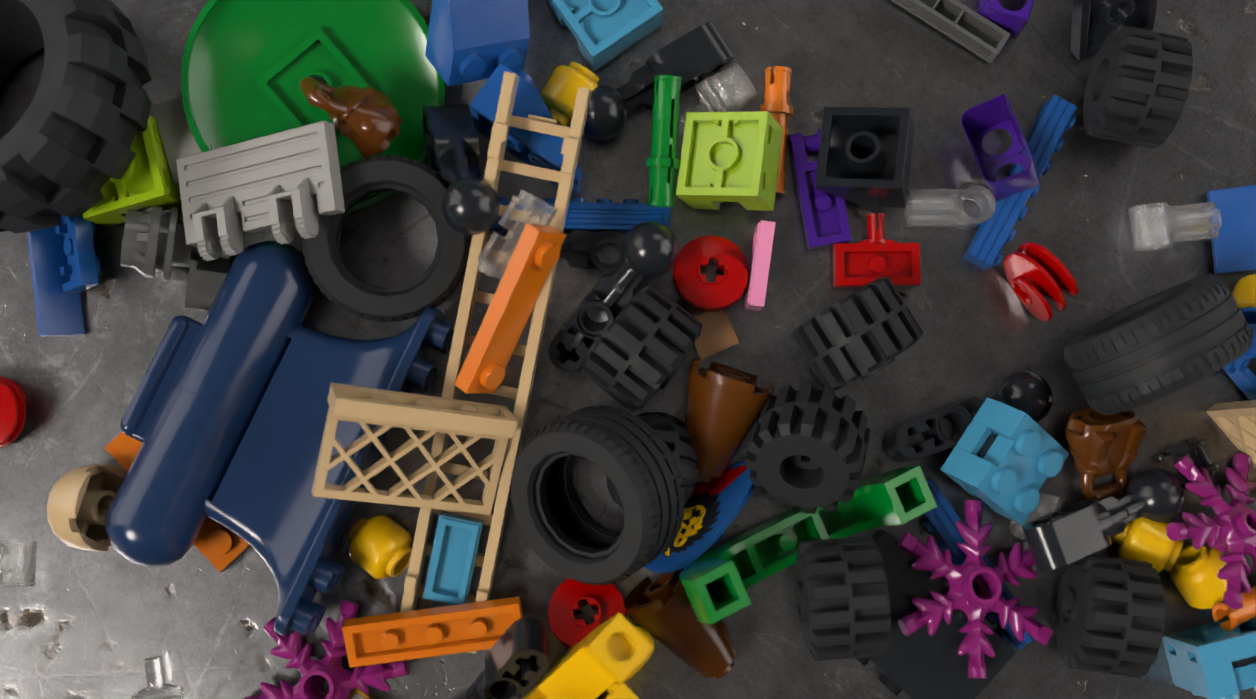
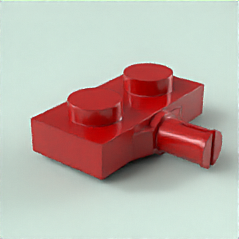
[832,213,921,288]

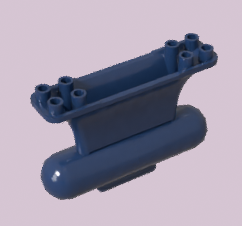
[106,241,454,636]

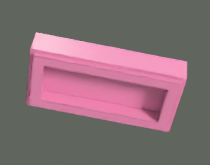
[744,220,776,311]

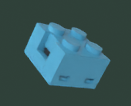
[546,0,664,71]
[940,397,1070,526]
[1162,618,1256,699]

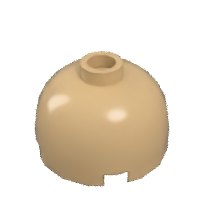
[46,464,127,552]

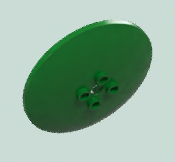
[180,0,445,214]

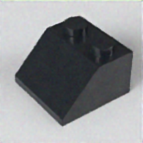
[815,107,914,208]

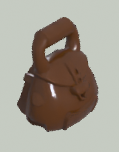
[300,77,402,158]
[1065,408,1147,500]

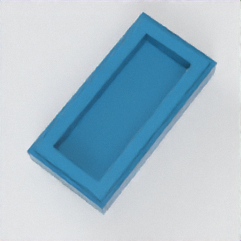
[423,511,484,605]

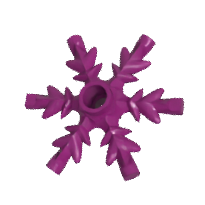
[1166,454,1256,609]
[898,500,1053,679]
[242,600,410,699]

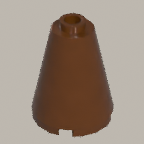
[684,358,775,483]
[624,566,737,679]

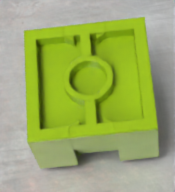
[676,111,783,211]
[82,114,182,227]

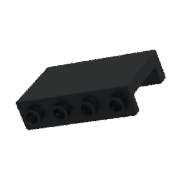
[856,529,1016,699]

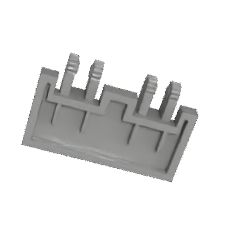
[176,121,345,261]

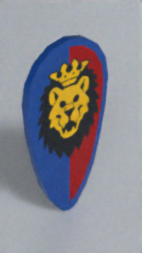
[644,460,756,573]

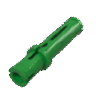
[646,75,682,208]

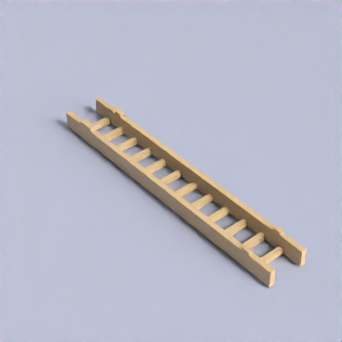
[400,71,592,654]

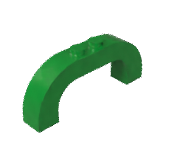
[679,465,937,624]

